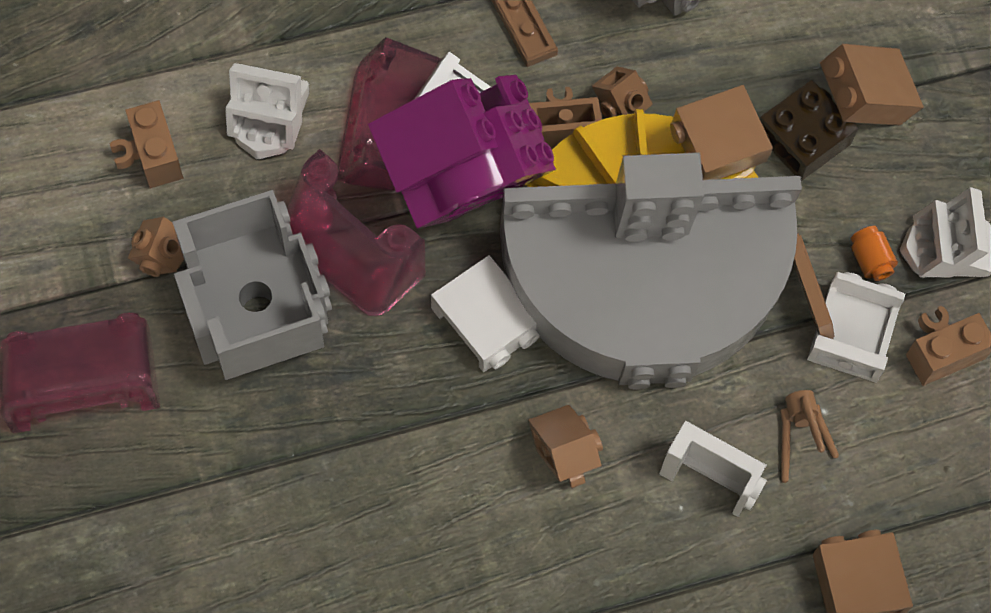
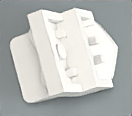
[225,63,309,160]
[900,187,991,278]

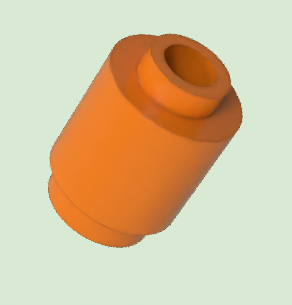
[851,226,898,281]

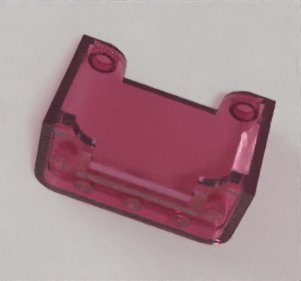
[336,37,441,191]
[287,149,425,317]
[0,313,161,433]

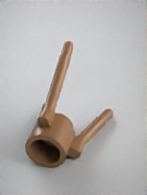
[780,390,839,483]

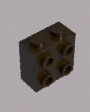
[760,80,858,181]

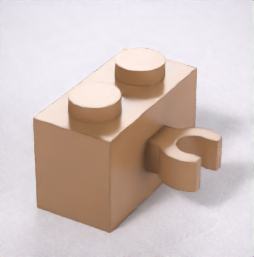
[529,87,602,149]
[109,100,184,188]
[906,306,991,386]
[528,405,603,488]

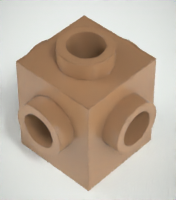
[592,66,653,118]
[128,217,184,277]

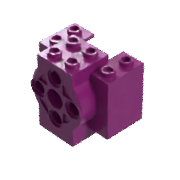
[368,75,556,228]

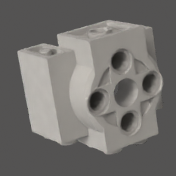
[173,190,332,380]

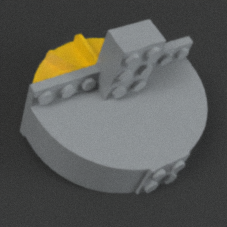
[500,109,802,390]

